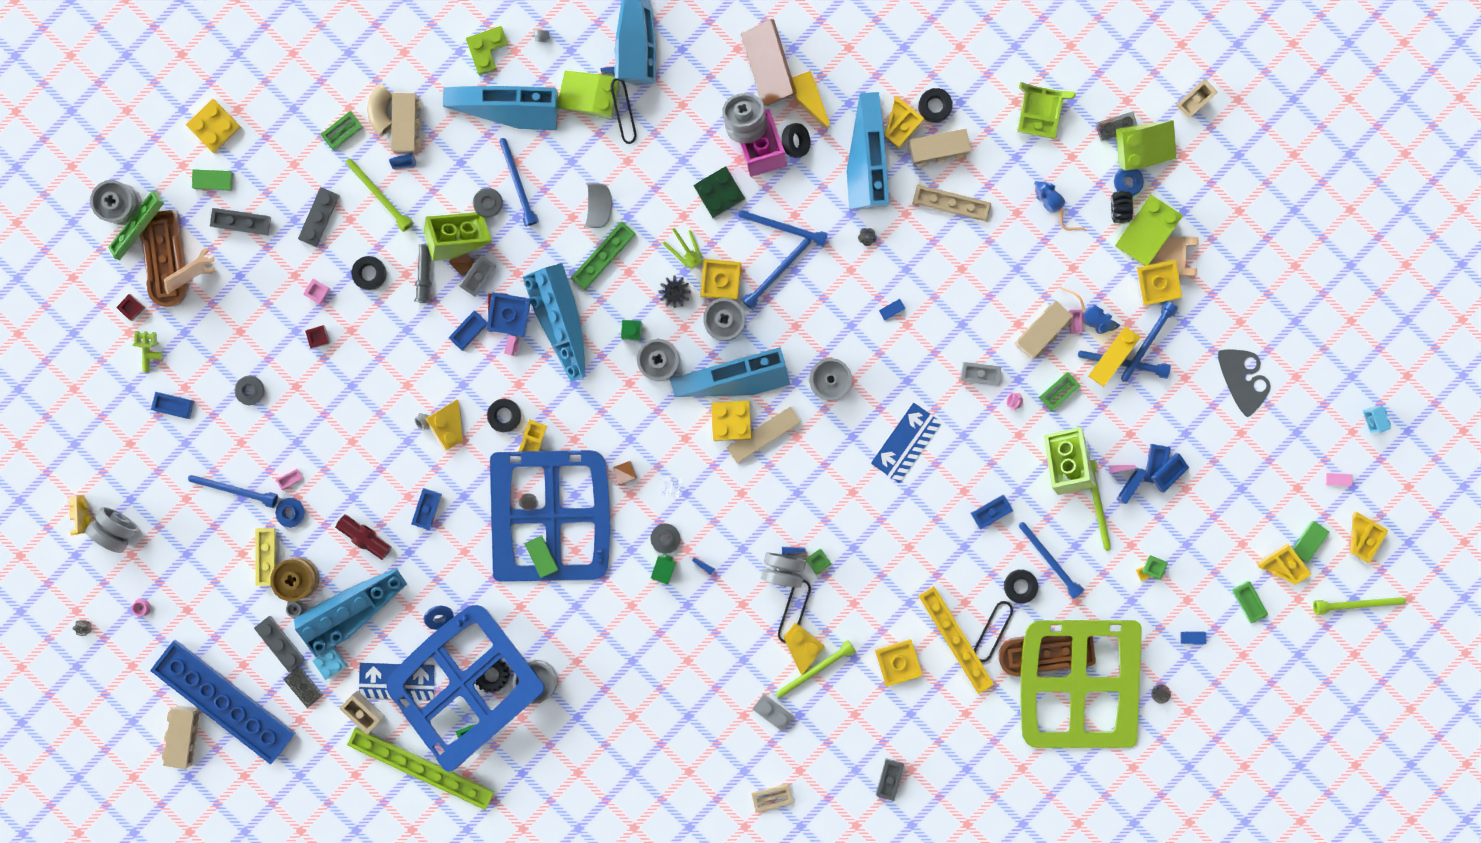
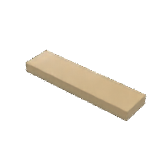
[912,184,991,222]
[726,406,801,463]

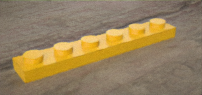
[918,585,994,694]

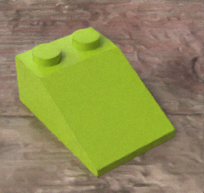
[558,70,621,120]
[1116,120,1176,171]
[1115,194,1183,266]
[423,212,492,261]
[1044,426,1096,495]

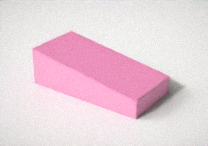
[1069,309,1083,334]
[1109,465,1136,473]
[275,468,303,490]
[1325,473,1353,486]

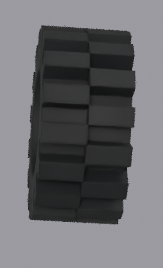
[475,659,510,693]

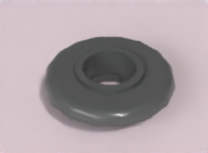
[473,188,503,218]
[234,375,265,406]
[650,523,681,554]

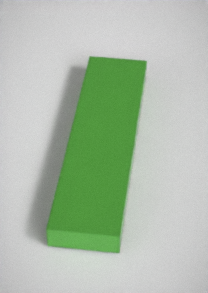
[108,190,164,261]
[571,221,636,291]

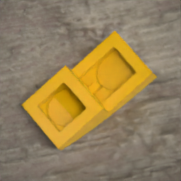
[518,419,548,452]

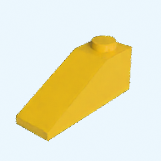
[791,71,830,130]
[1088,326,1141,388]

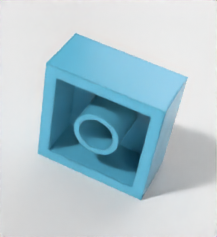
[1362,406,1391,433]
[312,646,348,681]

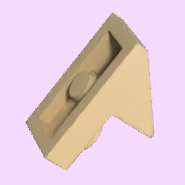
[1176,78,1218,118]

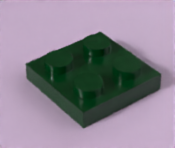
[693,166,745,219]

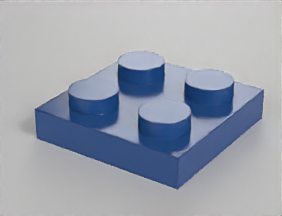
[486,292,531,337]

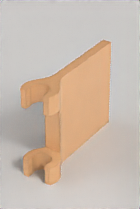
[1143,237,1199,277]
[164,248,215,294]

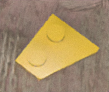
[884,96,924,149]
[425,399,463,451]
[69,495,93,536]
[1350,511,1389,563]
[1257,543,1312,585]
[783,622,825,675]

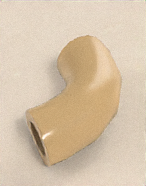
[366,82,392,137]

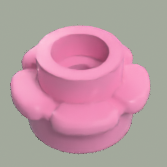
[1006,392,1023,411]
[131,598,151,617]

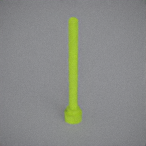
[346,158,414,232]
[1091,460,1111,551]
[1313,597,1406,615]
[776,640,856,698]

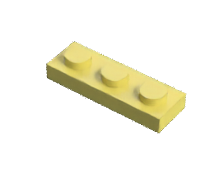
[255,528,277,586]

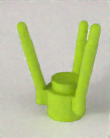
[663,228,703,269]

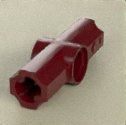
[335,514,393,560]

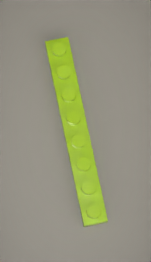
[347,727,495,810]

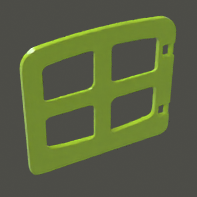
[1020,620,1142,748]

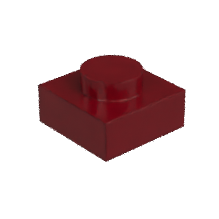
[116,294,145,321]
[305,325,330,349]

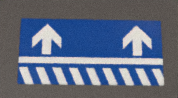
[871,402,942,483]
[359,663,435,700]

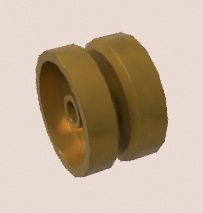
[270,557,320,602]

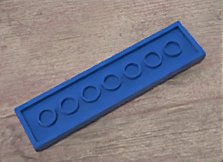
[150,639,296,765]

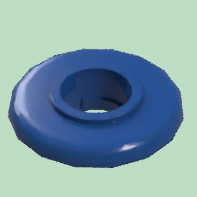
[1113,169,1144,196]
[275,497,305,528]
[423,605,454,630]

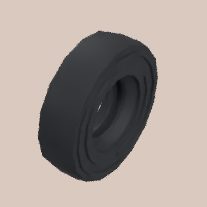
[918,88,953,123]
[781,123,811,158]
[351,256,387,290]
[487,398,522,433]
[1004,569,1038,604]

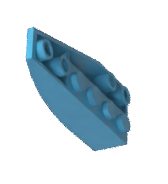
[614,0,656,86]
[443,86,559,131]
[846,92,889,210]
[523,263,585,382]
[670,347,790,397]
[294,569,407,657]

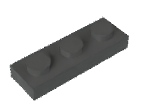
[298,187,340,248]
[209,208,271,236]
[254,615,306,673]

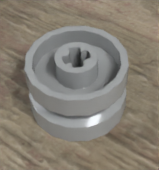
[722,93,767,144]
[90,180,142,225]
[703,298,745,341]
[637,338,680,382]
[809,358,852,401]
[85,507,139,553]
[760,552,807,588]
[512,660,558,704]

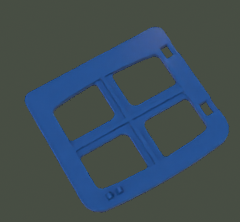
[490,450,610,582]
[386,605,545,772]

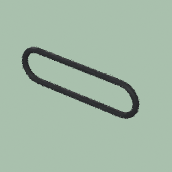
[610,78,637,144]
[777,579,811,643]
[974,601,1013,662]

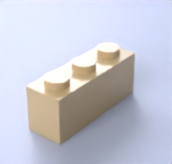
[391,93,422,154]
[908,128,971,167]
[1014,300,1073,359]
[161,705,200,769]

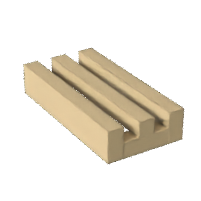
[751,783,793,813]

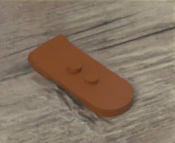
[140,209,188,307]
[998,636,1096,677]

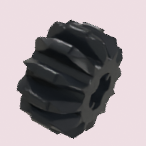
[1110,190,1133,224]
[658,275,691,308]

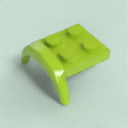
[1017,82,1076,139]

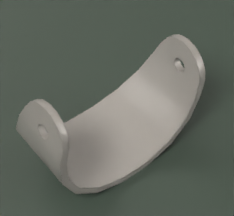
[584,182,612,228]

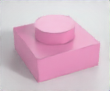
[303,278,331,305]
[504,335,520,356]

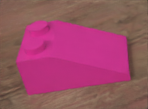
[740,109,787,177]

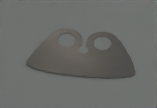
[1218,349,1271,417]

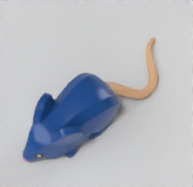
[1034,181,1087,231]
[1059,286,1120,334]

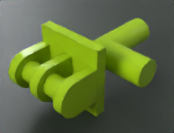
[132,331,163,373]

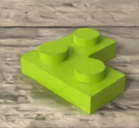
[465,25,509,76]

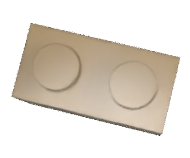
[339,691,385,735]

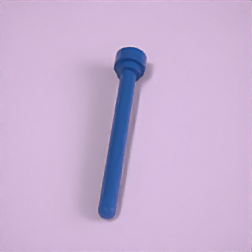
[499,138,539,227]
[738,210,828,248]
[741,238,811,310]
[1121,301,1178,382]
[1078,350,1171,379]
[187,475,278,509]
[1019,522,1085,599]

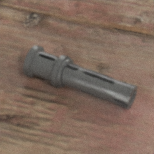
[414,244,432,303]

